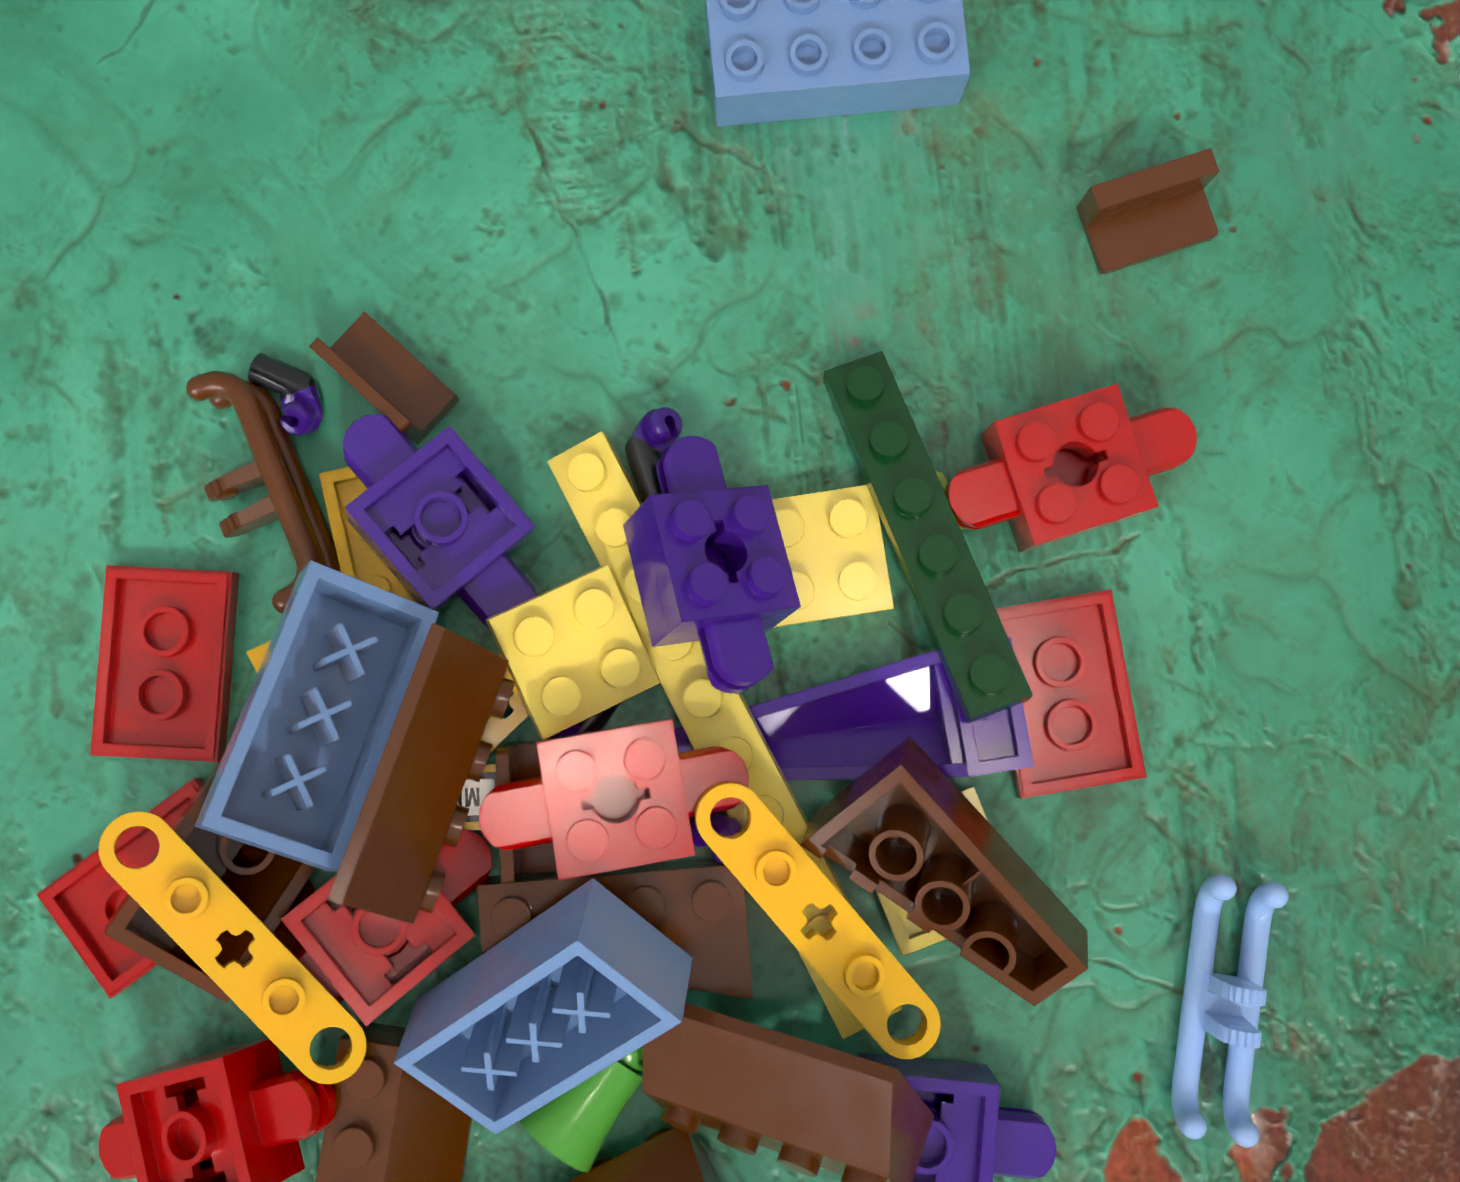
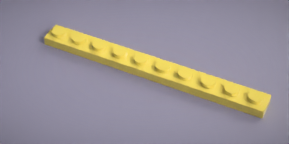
[547,431,903,1039]

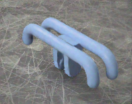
[1171,874,1289,1148]

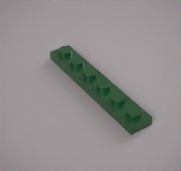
[823,351,1033,724]

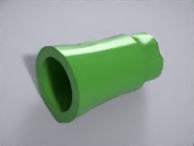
[519,1046,643,1173]

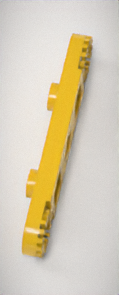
[694,781,941,1059]
[99,812,366,1084]

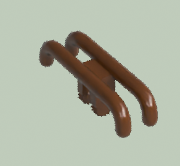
[186,371,341,613]

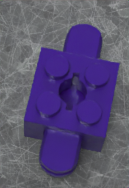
[342,414,537,628]
[623,435,801,694]
[858,1052,1057,1182]

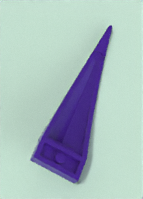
[674,637,1034,780]

